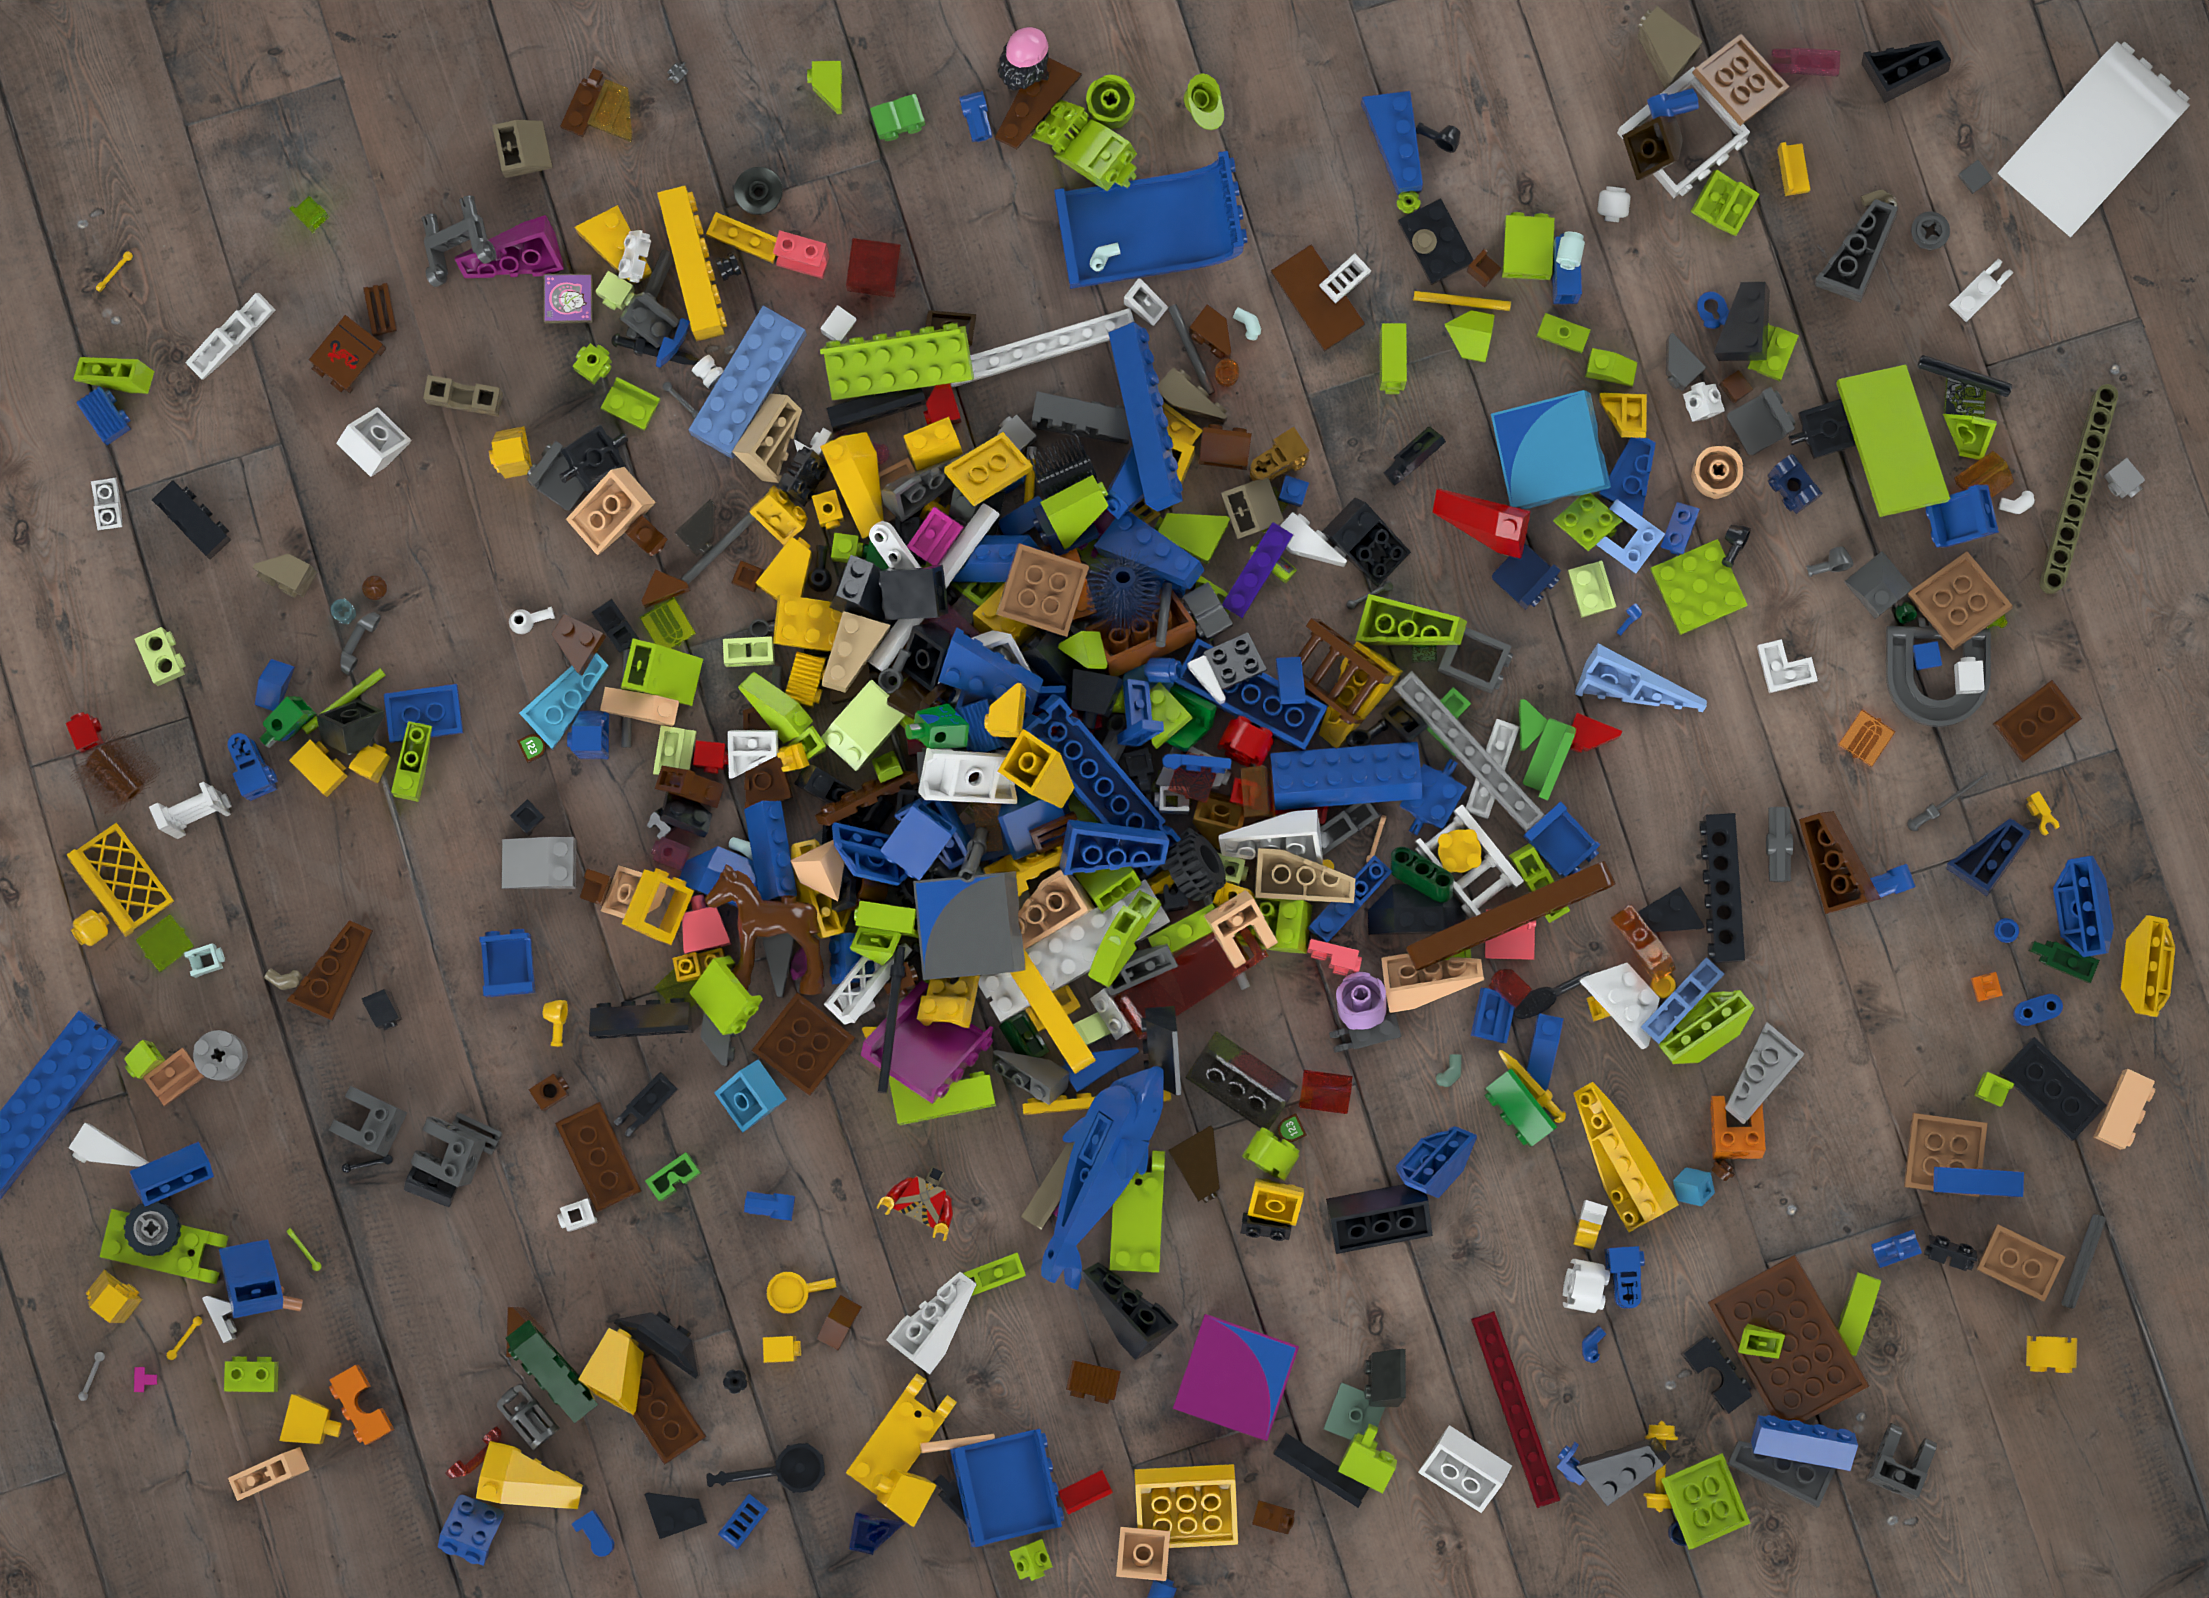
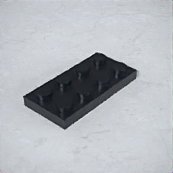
[1999,1037,2107,1141]

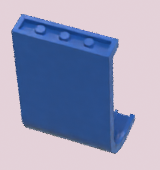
[1054,151,1248,289]

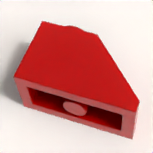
[923,383,962,425]
[1569,713,1622,753]

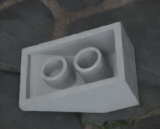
[502,837,577,889]

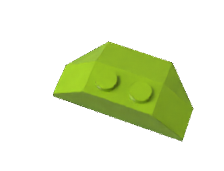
[1659,990,1755,1064]

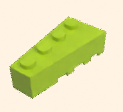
[1355,594,1467,645]

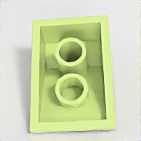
[821,680,905,771]

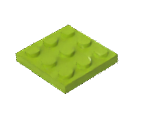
[1650,539,1748,635]
[1661,1453,1750,1550]

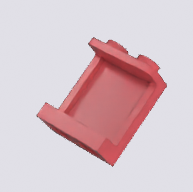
[773,230,830,279]

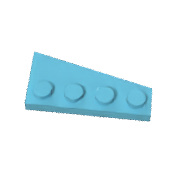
[519,652,609,750]

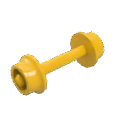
[1643,1420,1678,1513]

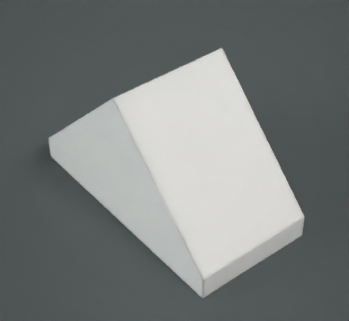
[1124,278,1168,326]

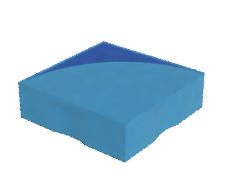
[1491,390,1611,509]

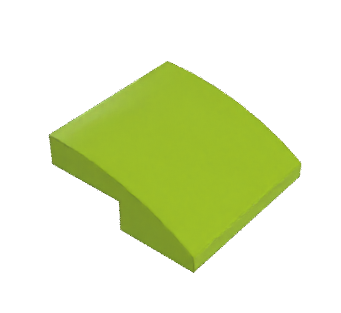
[1690,170,1760,236]

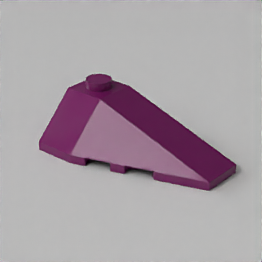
[455,215,564,278]

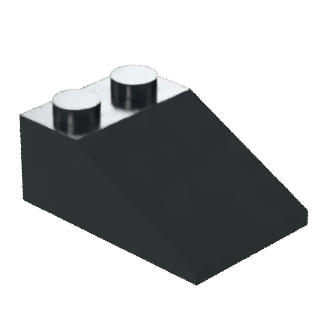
[829,555,898,632]

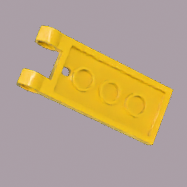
[846,1373,957,1496]

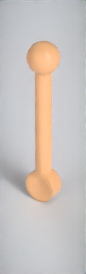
[1366,815,1387,862]

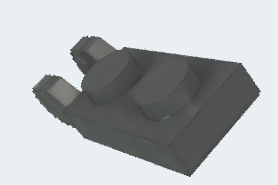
[1329,1013,1402,1053]

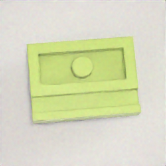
[1567,560,1616,618]
[653,725,697,775]

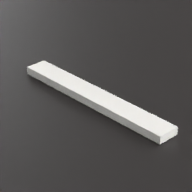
[950,308,1135,388]
[868,503,999,671]

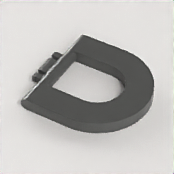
[1886,618,1991,727]

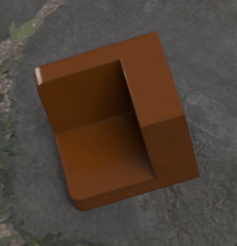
[1467,248,1501,288]
[580,869,613,906]

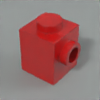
[65,712,104,753]
[693,740,729,774]

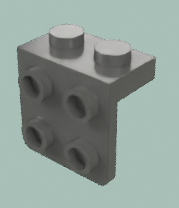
[1727,387,1796,455]
[527,441,585,511]

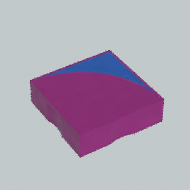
[1173,1314,1299,1441]

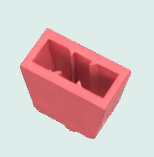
[682,895,732,954]

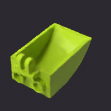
[1054,119,1137,192]

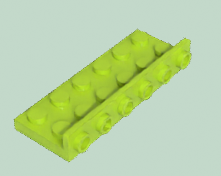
[820,323,974,400]

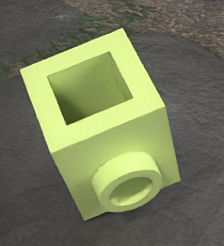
[596,271,636,311]

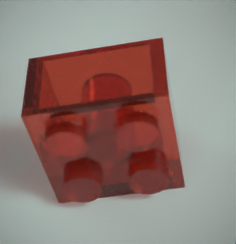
[846,238,902,298]

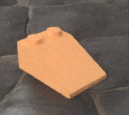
[566,467,656,555]

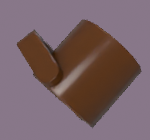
[848,876,889,910]

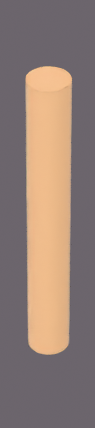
[920,1434,995,1453]

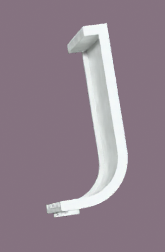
[1998,42,2190,237]

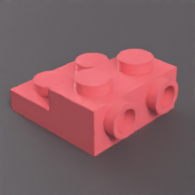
[1307,939,1362,976]

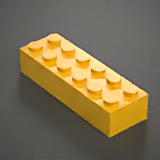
[657,186,727,342]

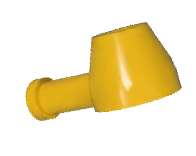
[543,1000,568,1047]

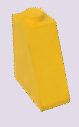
[756,537,812,601]

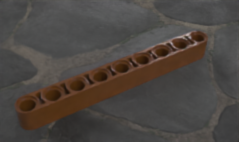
[1406,861,1616,971]

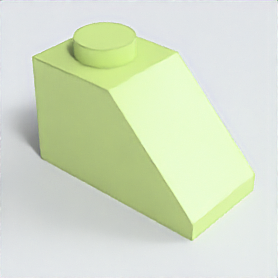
[1073,1012,1111,1046]

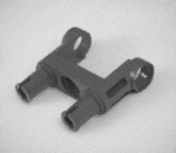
[421,195,496,287]

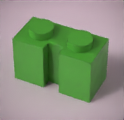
[645,1152,702,1202]

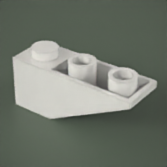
[1280,512,1347,567]

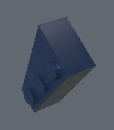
[1946,818,2031,896]

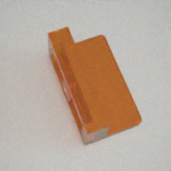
[1954,451,2014,498]
[1241,766,1275,818]

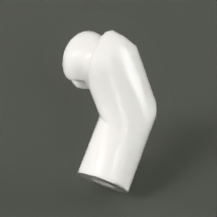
[1998,491,2035,514]

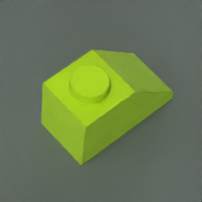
[807,61,842,114]
[1585,348,1638,387]
[124,1040,165,1080]

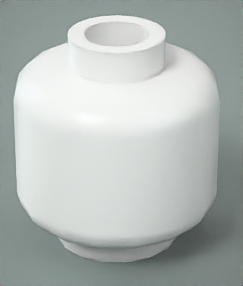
[1597,186,1631,222]

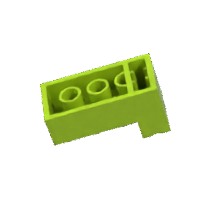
[889,1071,996,1125]

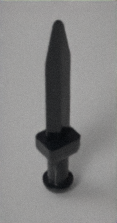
[611,333,700,365]

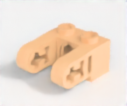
[1204,890,1278,969]

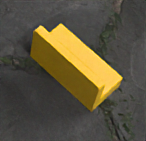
[1777,142,1810,196]

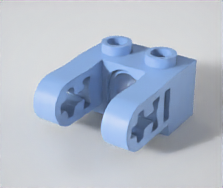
[1596,499,1665,574]

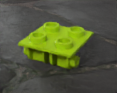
[1031,100,1089,153]
[1553,493,1623,551]

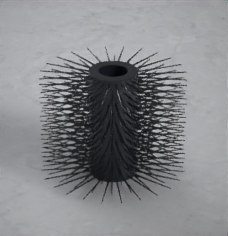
[1028,433,1099,499]

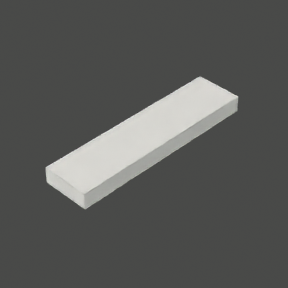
[1466,719,1520,819]

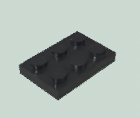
[1398,198,1474,285]

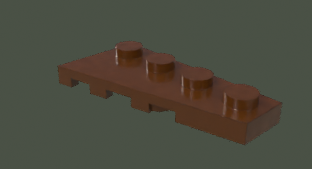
[743,707,793,808]
[287,920,373,1021]

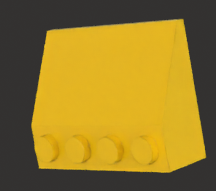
[1135,1464,1238,1548]

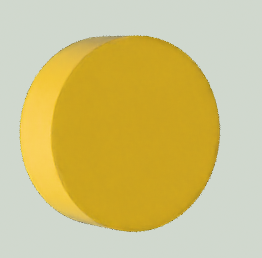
[1650,973,1676,999]

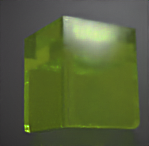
[289,196,330,233]

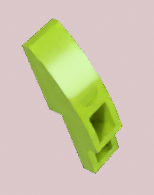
[1088,890,1162,988]

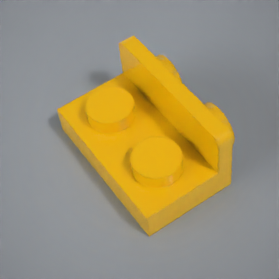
[749,485,808,545]

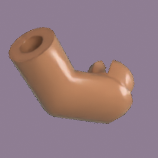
[281,1286,303,1311]

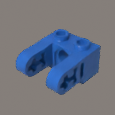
[228,733,278,801]
[1604,1246,1645,1308]

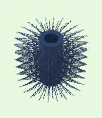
[1086,547,1160,637]

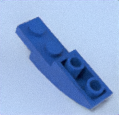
[1307,855,1393,943]

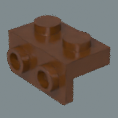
[884,961,919,999]

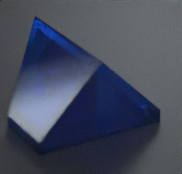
[849,1511,906,1555]

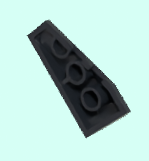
[1081,1262,1179,1360]

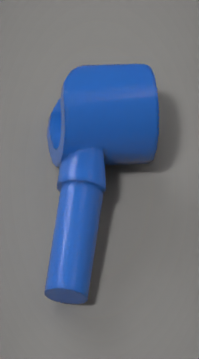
[1616,604,1642,636]

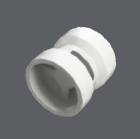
[692,355,724,389]

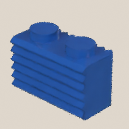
[76,386,131,445]
[958,699,1002,753]

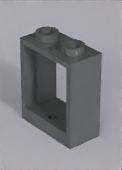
[1437,627,1513,694]

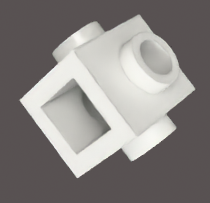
[1683,382,1725,422]

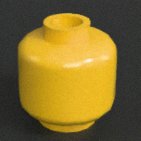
[71,910,110,946]

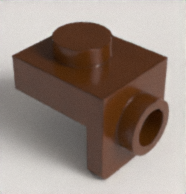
[1252,1500,1295,1534]

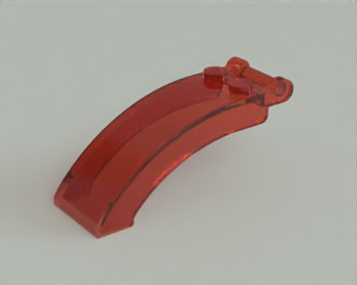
[1113,926,1269,1040]

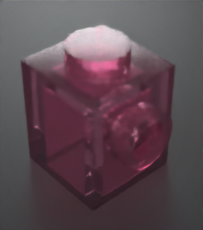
[651,837,691,872]

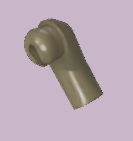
[1860,189,1897,207]
[264,968,302,990]

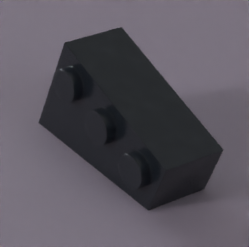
[1861,40,1951,103]
[152,480,231,560]

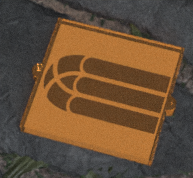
[1838,709,1896,767]

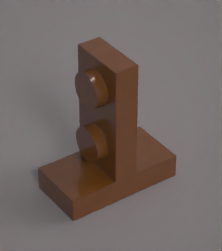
[655,765,724,808]

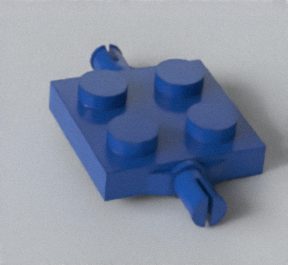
[1400,759,1467,836]

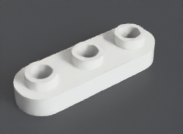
[869,521,921,569]

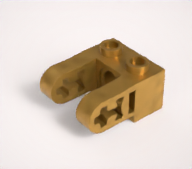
[1250,426,1310,482]

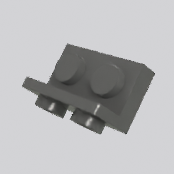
[619,292,680,348]

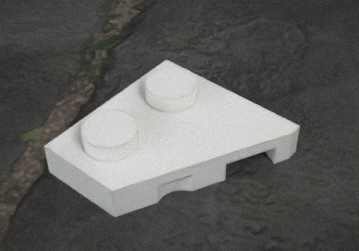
[728,730,778,778]

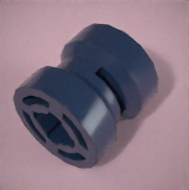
[1668,1521,1687,1546]

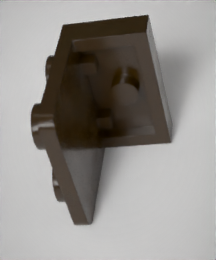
[887,676,956,720]

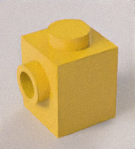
[812,490,844,530]

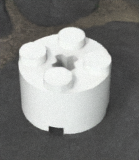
[1563,1259,1610,1313]

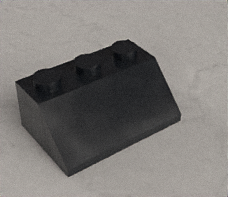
[1141,1006,1181,1095]

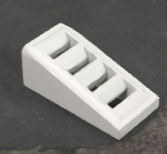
[1319,253,1371,304]
[1187,655,1226,705]

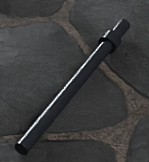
[878,946,906,1094]

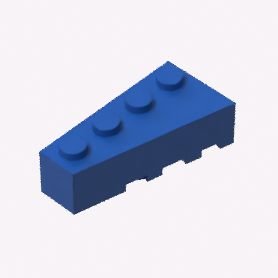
[938,627,1044,713]
[1059,819,1169,875]

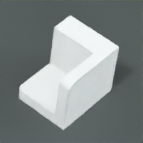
[820,305,856,344]

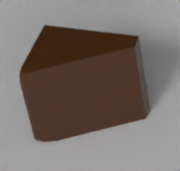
[1719,370,1753,404]

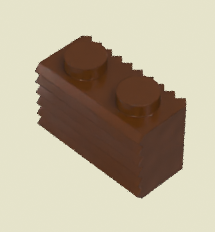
[1066,1360,1121,1404]

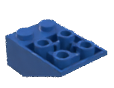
[219,1239,283,1318]

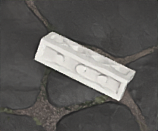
[824,943,912,1024]

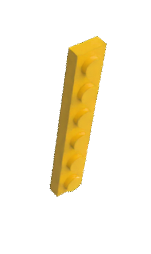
[1023,1090,1171,1115]

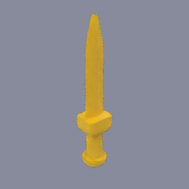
[1499,1050,1566,1123]

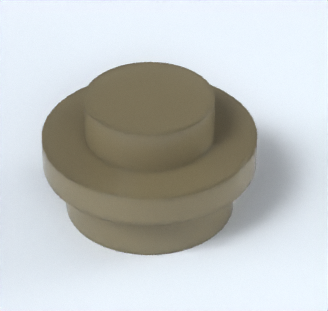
[1412,229,1437,254]

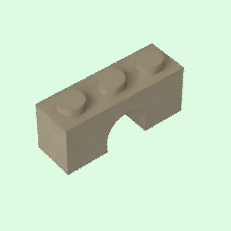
[423,375,503,417]

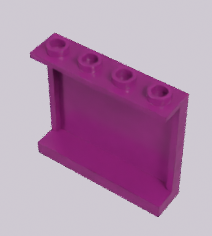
[861,980,993,1104]

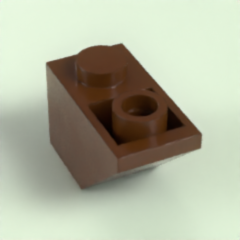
[1189,305,1231,360]

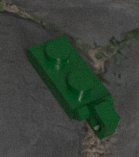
[2028,940,2100,983]

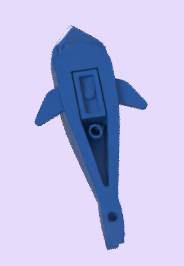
[1041,1066,1164,1290]

